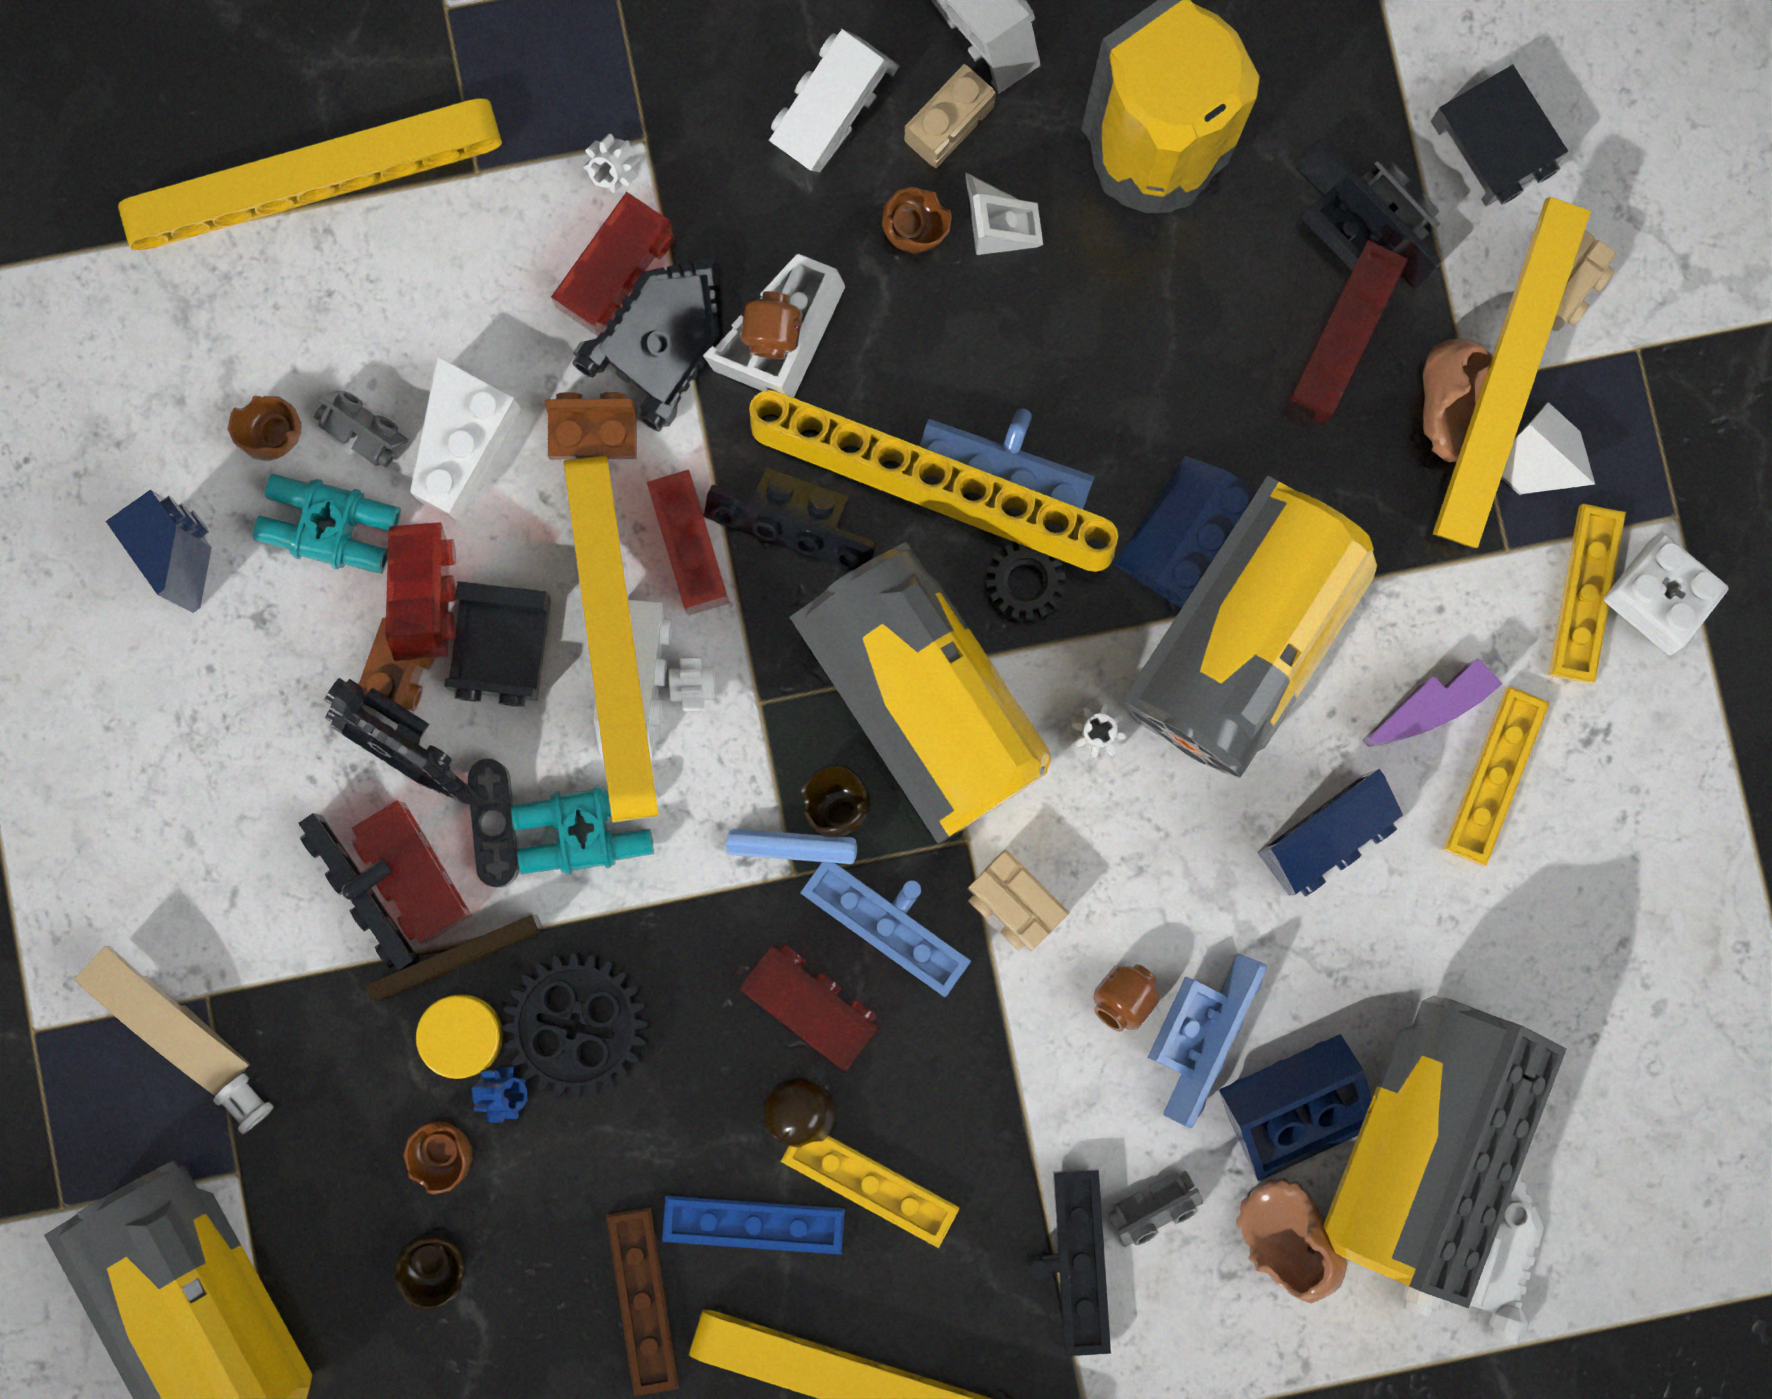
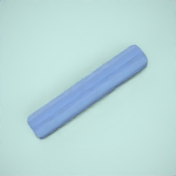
[726,829,857,864]

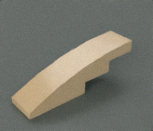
[74,946,250,1096]

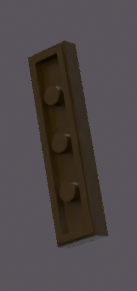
[365,915,544,1001]

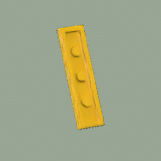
[1548,504,1626,684]
[1442,686,1550,866]
[781,1135,960,1248]

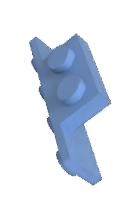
[1147,954,1267,1128]

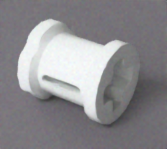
[213,1073,274,1134]

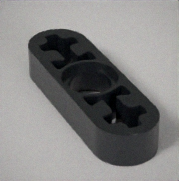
[468,759,519,888]

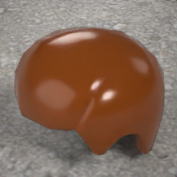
[882,187,952,254]
[227,395,302,461]
[403,1120,473,1194]

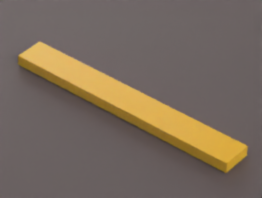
[1433,197,1591,548]

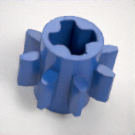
[471,1067,528,1123]

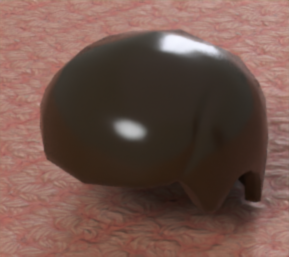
[801,765,870,837]
[763,1078,836,1148]
[395,1233,464,1310]

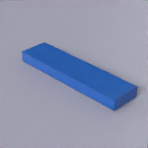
[662,1195,845,1255]

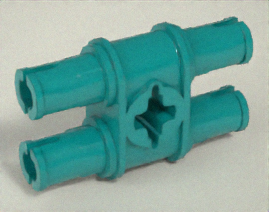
[252,474,401,574]
[511,785,654,875]

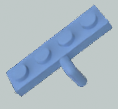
[919,409,1095,509]
[800,862,971,997]

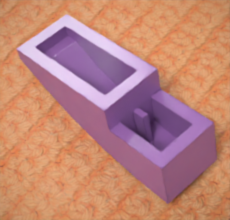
[1362,658,1503,747]

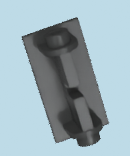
[1361,161,1441,241]
[314,391,409,468]
[1108,1171,1203,1247]

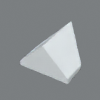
[965,172,1043,255]
[1501,402,1595,495]

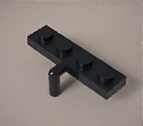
[298,813,421,971]
[1028,1169,1111,1356]

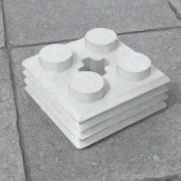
[1604,532,1729,655]

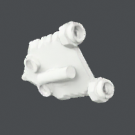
[1403,1173,1544,1345]

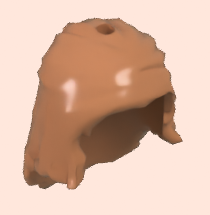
[1423,338,1492,462]
[1236,1178,1348,1304]

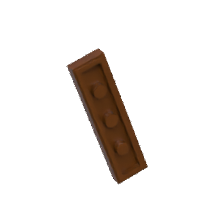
[606,1206,680,1396]

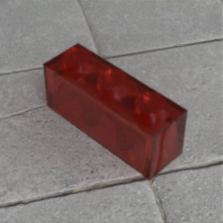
[551,191,673,336]
[647,469,730,616]
[385,522,456,661]
[351,800,473,943]
[739,944,879,1072]

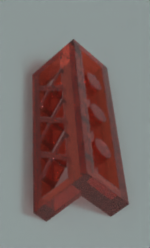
[1290,240,1408,425]

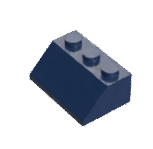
[1114,456,1258,609]
[105,489,212,613]
[1258,769,1403,897]
[1219,1034,1372,1182]

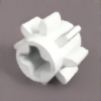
[583,134,640,193]
[669,657,716,711]
[1071,704,1127,760]

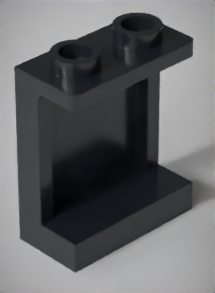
[1430,64,1569,206]
[444,581,551,707]

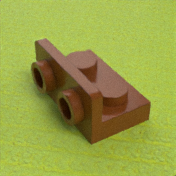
[545,392,637,460]
[359,617,437,711]

